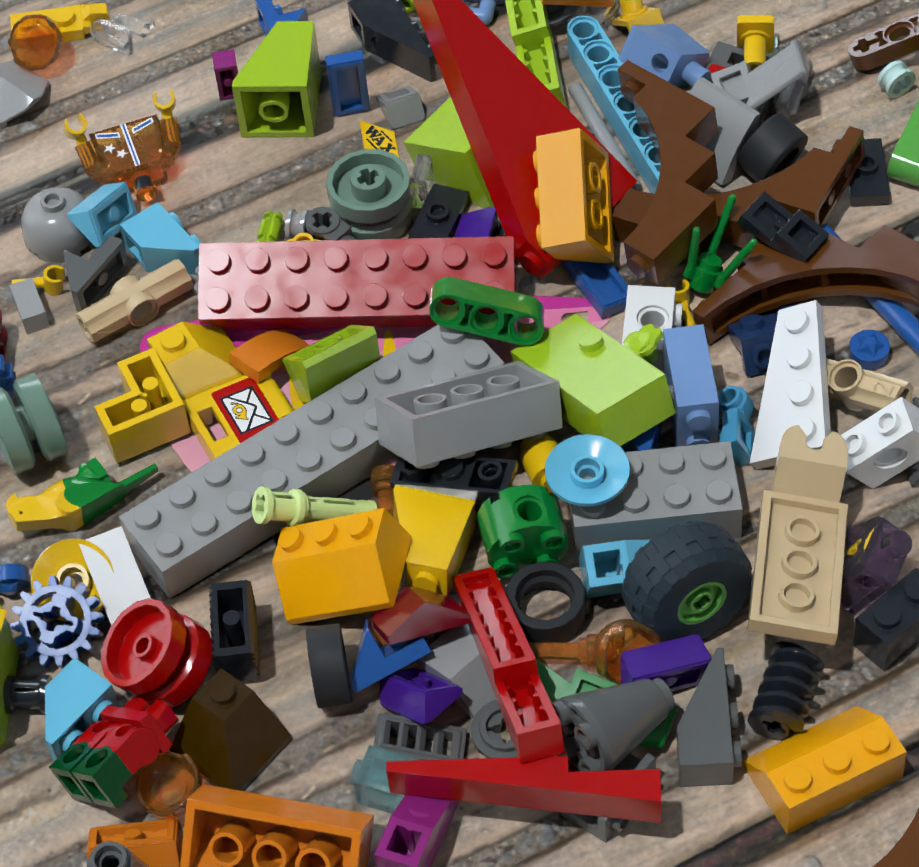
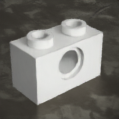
[622,285,683,372]
[841,397,919,489]

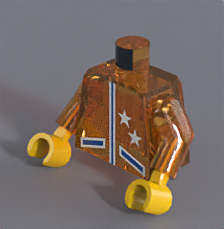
[64,89,182,202]

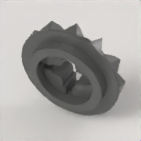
[471,700,518,758]

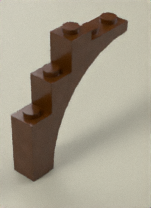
[692,225,919,345]

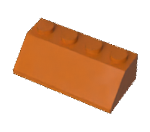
[180,784,374,867]

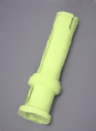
[252,486,378,526]

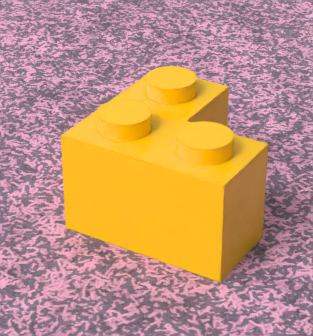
[94,348,191,463]

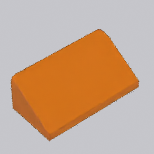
[86,818,180,867]

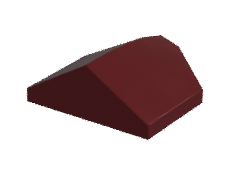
[371,586,471,645]

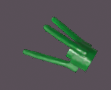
[683,194,758,293]

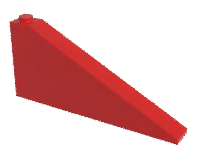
[413,0,638,280]

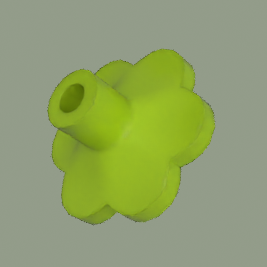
[623,324,663,364]

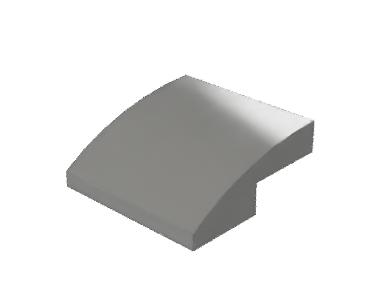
[689,77,761,185]

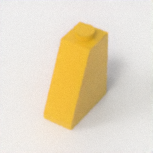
[393,485,476,596]

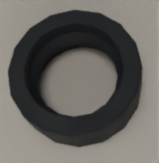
[506,562,586,646]
[306,623,352,708]

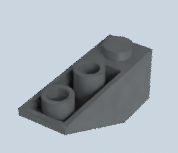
[677,648,742,787]

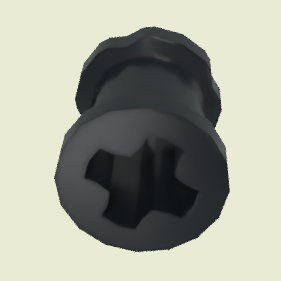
[3,675,52,714]

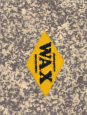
[359,120,399,157]

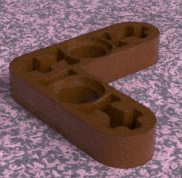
[848,13,919,70]

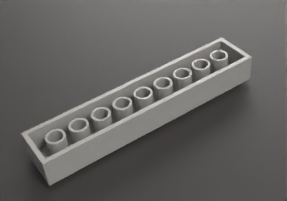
[119,325,505,599]

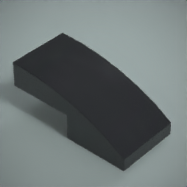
[737,191,830,263]

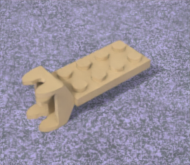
[747,425,848,646]

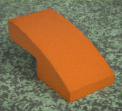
[229,328,309,383]

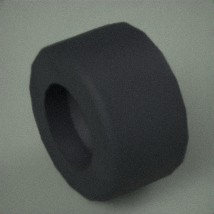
[737,113,808,182]

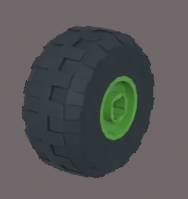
[622,521,752,642]

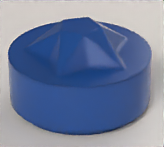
[849,330,890,370]
[0,564,30,595]

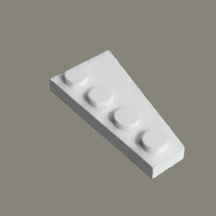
[749,300,831,470]

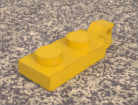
[10,3,111,49]

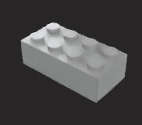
[375,361,563,469]
[569,441,743,555]

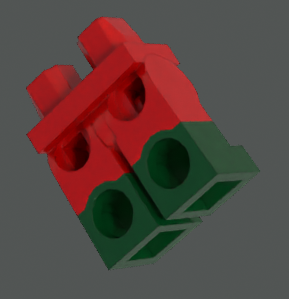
[49,696,179,809]

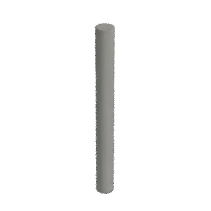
[568,83,642,191]

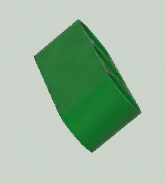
[429,277,544,346]

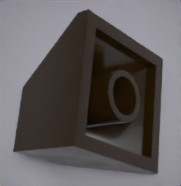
[169,668,292,791]

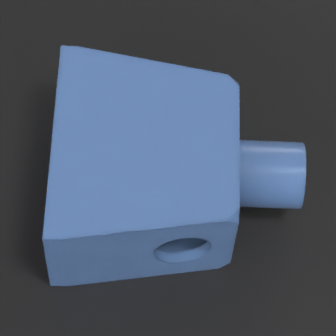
[618,24,712,87]

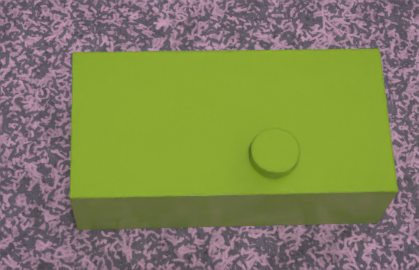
[510,314,676,446]

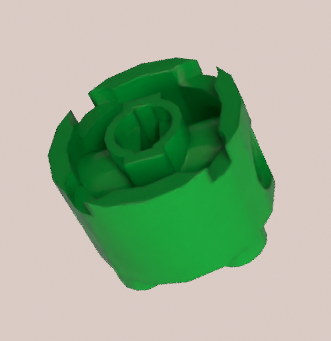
[477,485,569,579]

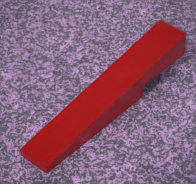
[452,567,565,763]
[386,756,662,823]

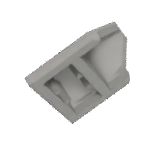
[0,60,50,129]
[416,624,497,720]

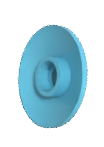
[545,434,630,507]

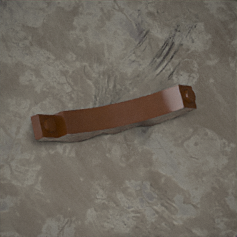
[618,60,719,285]
[611,126,865,263]

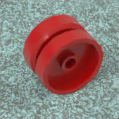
[101,598,212,708]

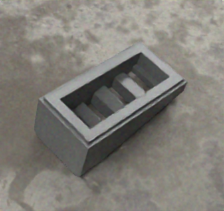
[373,713,467,767]

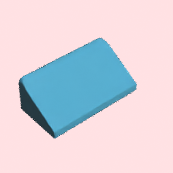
[67,182,138,247]

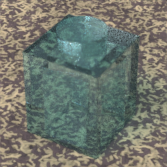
[350,745,419,814]

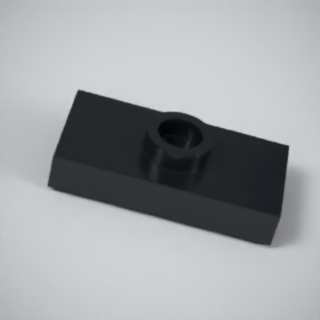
[848,138,890,206]
[407,183,470,239]

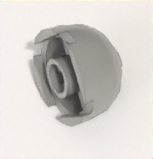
[21,187,93,263]

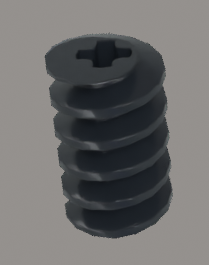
[747,641,825,740]

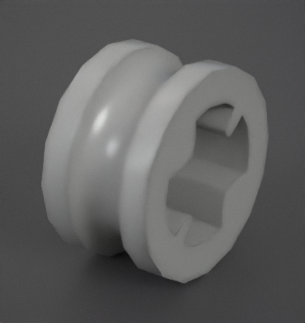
[285,208,310,241]

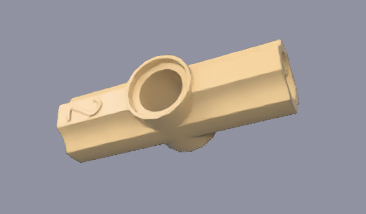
[75,259,194,343]
[826,358,914,412]

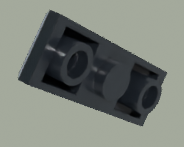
[389,456,519,520]

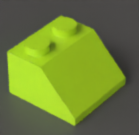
[282,325,380,403]

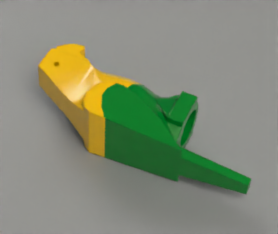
[6,457,158,532]

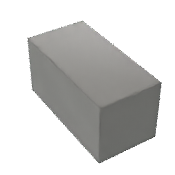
[9,278,50,335]

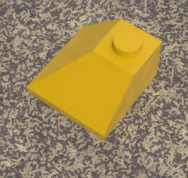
[147,322,245,400]

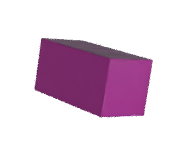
[211,49,238,101]

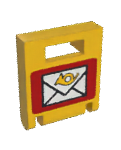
[182,374,294,461]

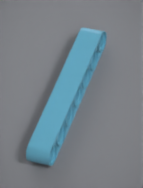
[567,15,661,194]

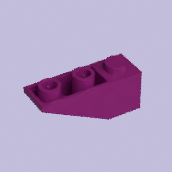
[374,795,459,867]

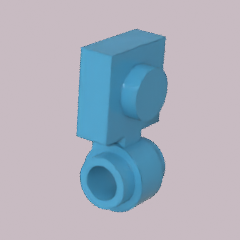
[718,386,755,466]

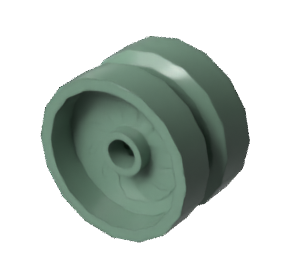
[326,149,414,240]
[0,372,68,476]

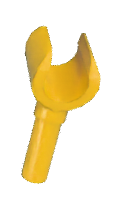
[12,265,65,296]
[666,279,695,326]

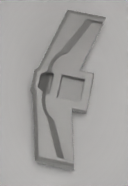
[686,39,809,111]

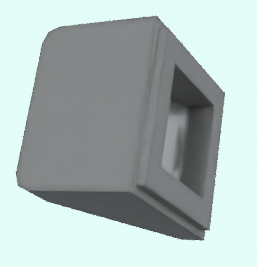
[376,85,425,129]

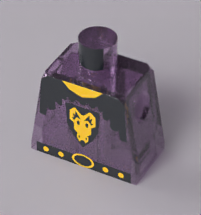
[840,516,913,615]

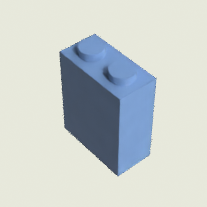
[663,324,719,447]

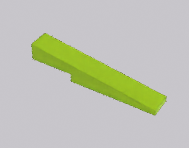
[505,0,567,107]

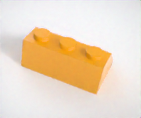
[533,128,614,263]
[272,508,412,625]
[742,705,907,834]

